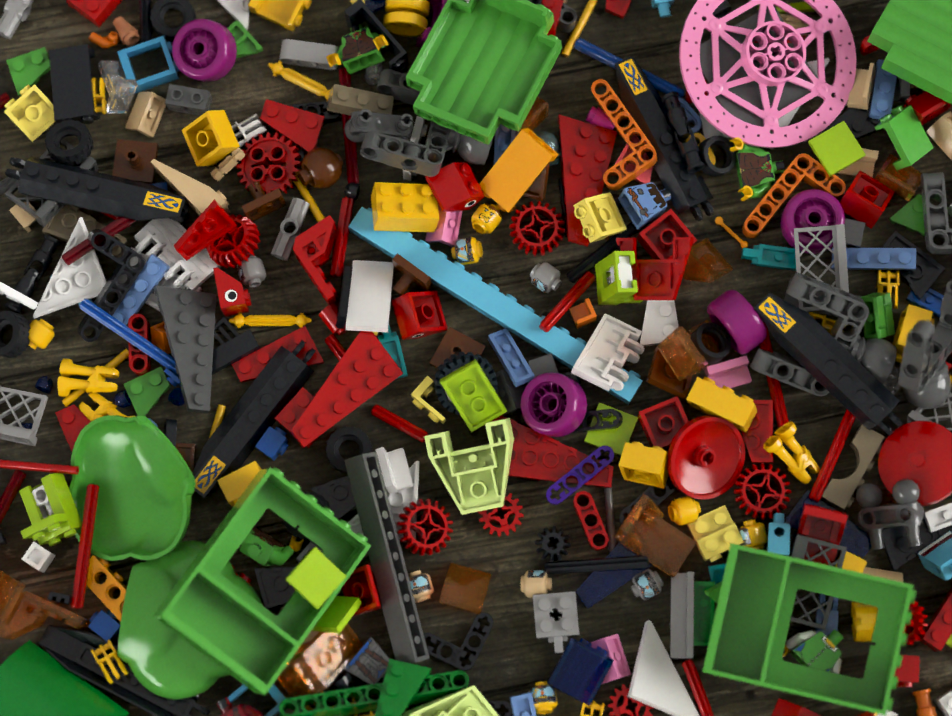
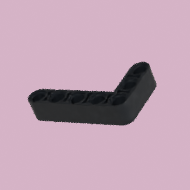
[78,229,145,342]

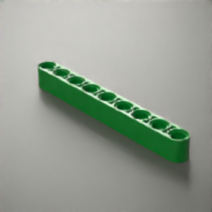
[279,670,469,716]

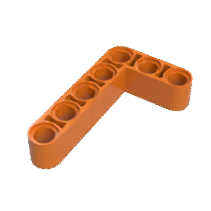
[591,79,657,191]
[742,153,846,239]

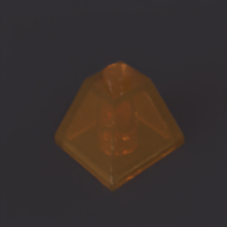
[517,97,549,135]
[683,238,733,283]
[439,563,492,614]

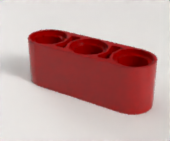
[128,313,151,376]
[573,491,609,551]

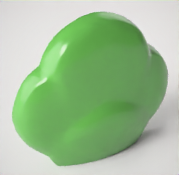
[69,415,196,561]
[117,540,262,700]

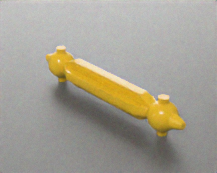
[268,61,331,101]
[229,313,312,328]

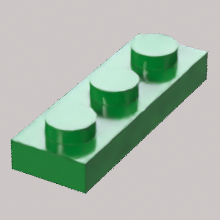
[693,581,715,646]

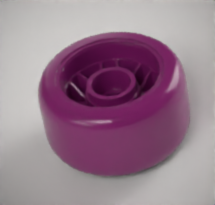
[172,19,237,82]
[780,189,845,254]
[707,289,767,354]
[521,372,587,437]

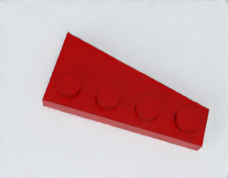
[232,326,324,383]

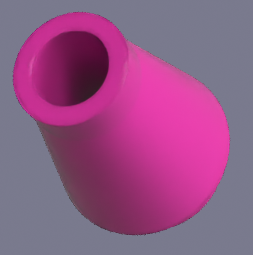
[585,106,615,130]

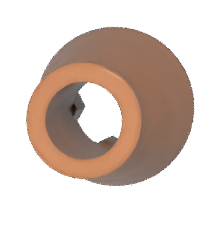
[113,16,140,46]

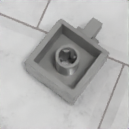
[533,591,579,654]

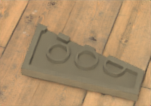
[42,204,127,255]

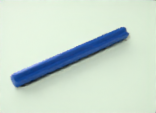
[574,38,685,98]
[79,299,179,376]

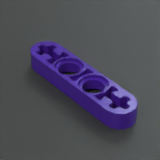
[546,446,614,505]

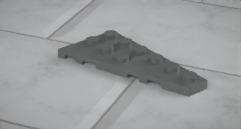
[154,285,216,414]

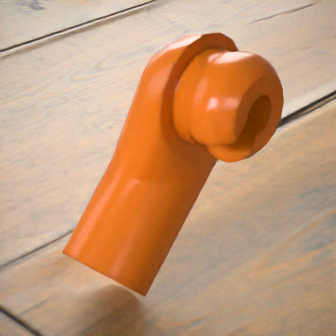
[89,31,119,49]

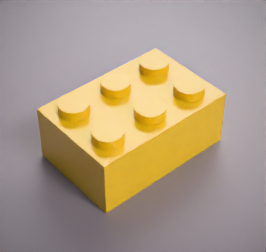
[371,182,439,232]
[686,376,757,433]

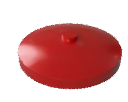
[667,415,745,500]
[878,421,952,506]

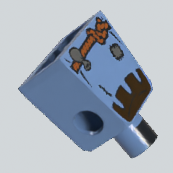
[618,182,671,230]

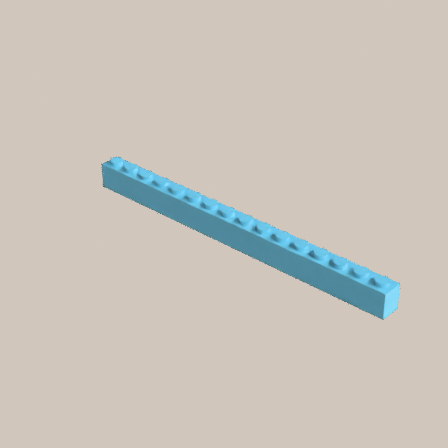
[348,207,643,405]

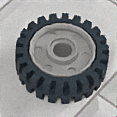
[434,352,497,415]

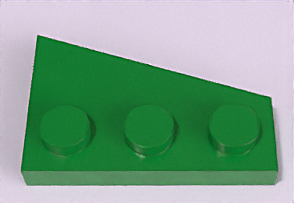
[375,659,431,716]

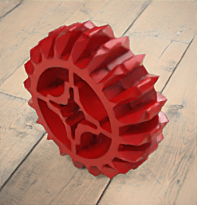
[509,201,565,256]
[206,214,261,268]
[734,463,791,520]
[396,499,453,556]

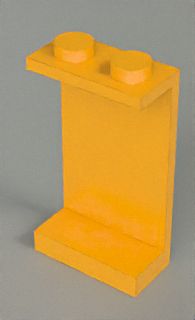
[479,128,559,213]

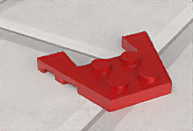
[616,237,694,300]

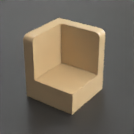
[9,202,37,233]

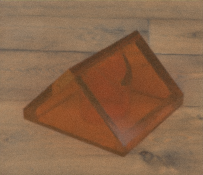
[875,154,922,202]

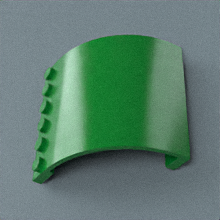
[0,640,129,716]

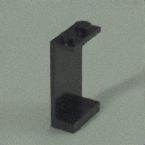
[344,0,408,73]
[49,44,100,124]

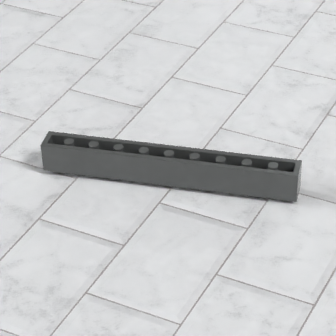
[344,452,429,664]

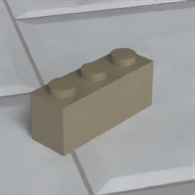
[327,84,394,116]

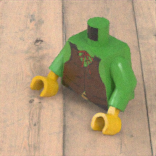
[326,25,389,74]
[730,137,785,201]
[239,526,304,566]

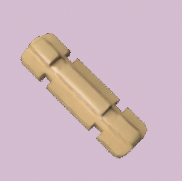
[211,148,245,181]

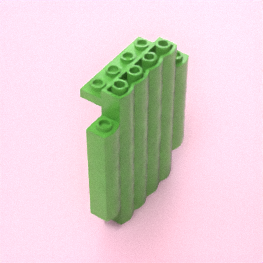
[405,0,562,145]
[867,0,952,104]

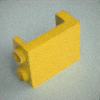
[248,0,312,31]

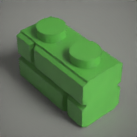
[860,292,895,339]

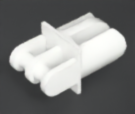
[231,113,267,148]

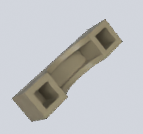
[820,424,885,511]

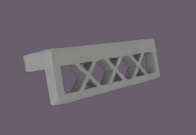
[670,572,694,659]

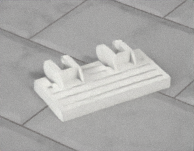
[134,218,221,291]
[571,313,645,391]

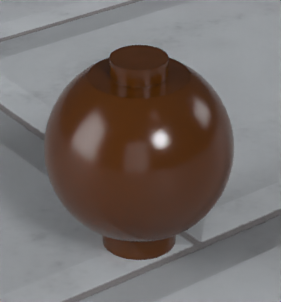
[297,148,343,189]

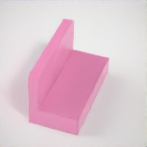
[425,204,463,246]
[705,355,752,388]
[587,634,632,684]

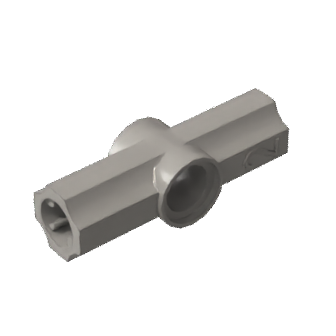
[0,0,34,39]
[271,197,310,261]

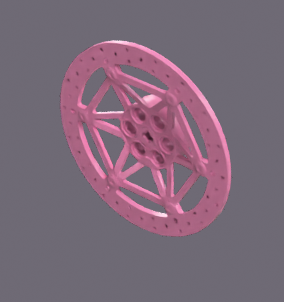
[679,0,856,148]

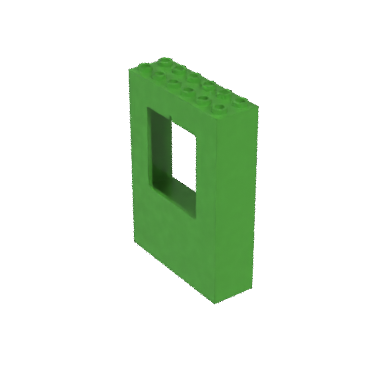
[153,467,371,695]
[703,543,916,715]

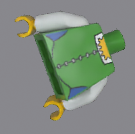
[783,629,843,674]

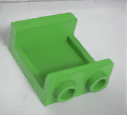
[875,105,933,171]

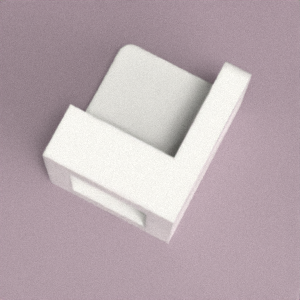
[22,541,56,573]

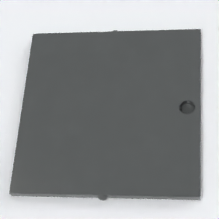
[700,5,814,137]

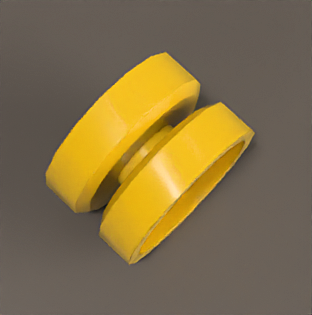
[383,0,430,37]

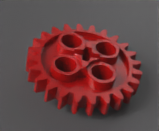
[236,132,302,194]

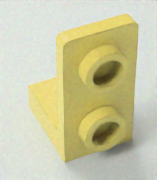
[411,376,446,424]

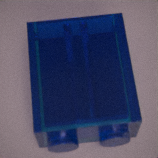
[547,638,614,706]

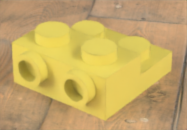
[4,84,55,142]
[573,192,627,243]
[687,505,744,563]

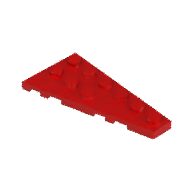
[557,115,617,247]
[290,331,403,448]
[492,415,613,488]

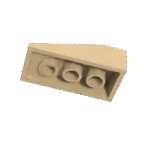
[151,159,230,216]

